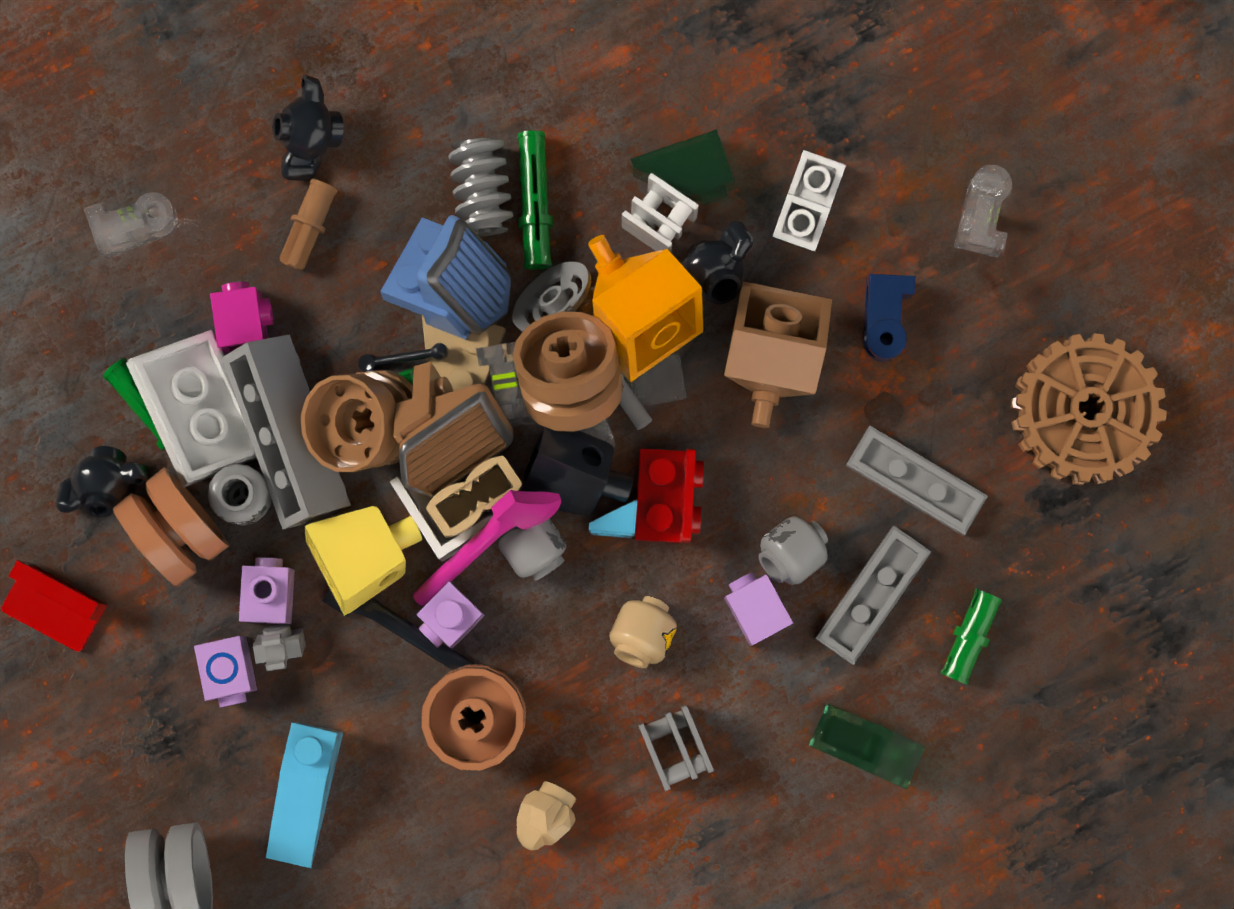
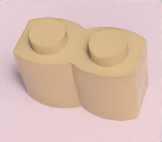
[426,456,522,539]

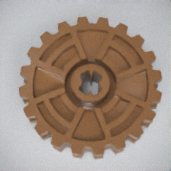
[1010,333,1167,486]

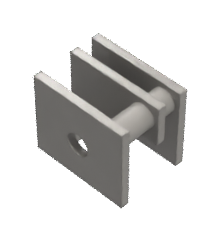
[638,705,714,791]

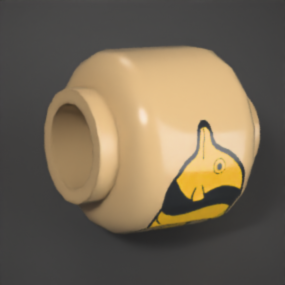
[609,596,677,668]

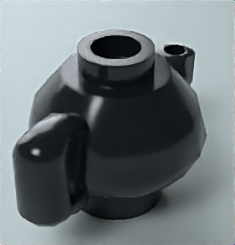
[272,75,344,181]
[682,221,753,305]
[56,446,148,517]

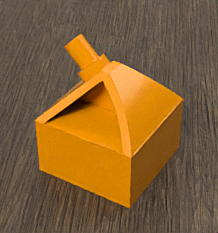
[588,235,703,382]

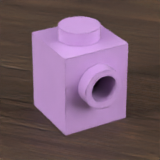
[239,558,295,624]
[417,582,485,648]

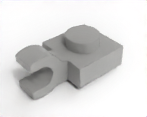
[253,624,306,671]

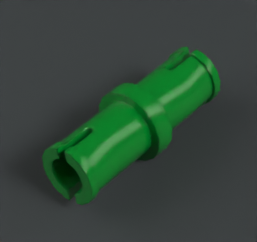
[940,588,1003,685]

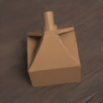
[724,281,832,428]

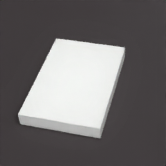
[126,330,257,488]

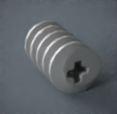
[448,138,513,237]

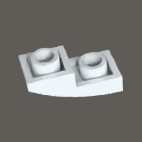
[773,150,846,251]

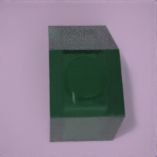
[630,129,735,206]
[808,704,925,790]

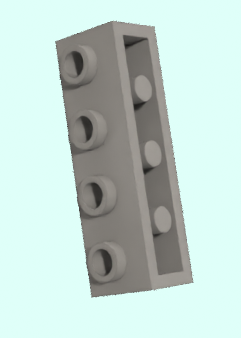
[222,334,351,530]

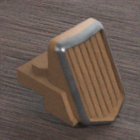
[393,361,513,497]

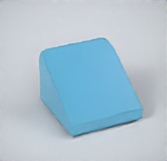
[589,500,637,538]

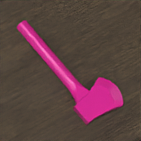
[413,490,561,606]

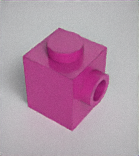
[210,282,274,353]

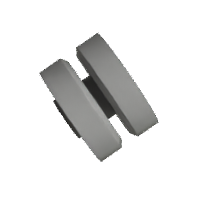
[125,822,213,909]

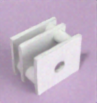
[622,173,699,252]

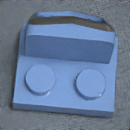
[380,215,511,340]

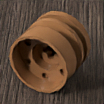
[301,370,413,472]

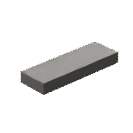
[845,426,988,536]
[815,526,931,665]

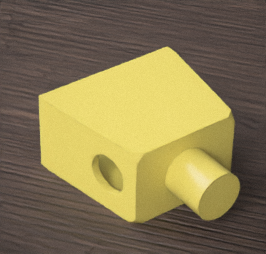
[305,506,422,616]

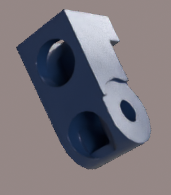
[863,274,916,362]

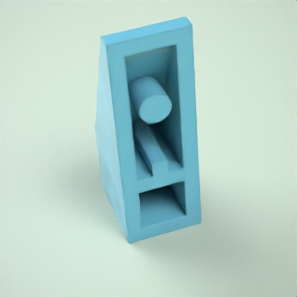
[266,722,343,868]

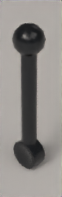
[358,343,449,372]

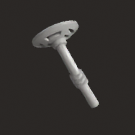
[512,261,652,430]

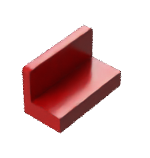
[1,560,108,652]

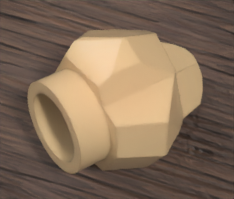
[517,781,576,851]

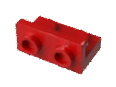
[635,449,704,544]

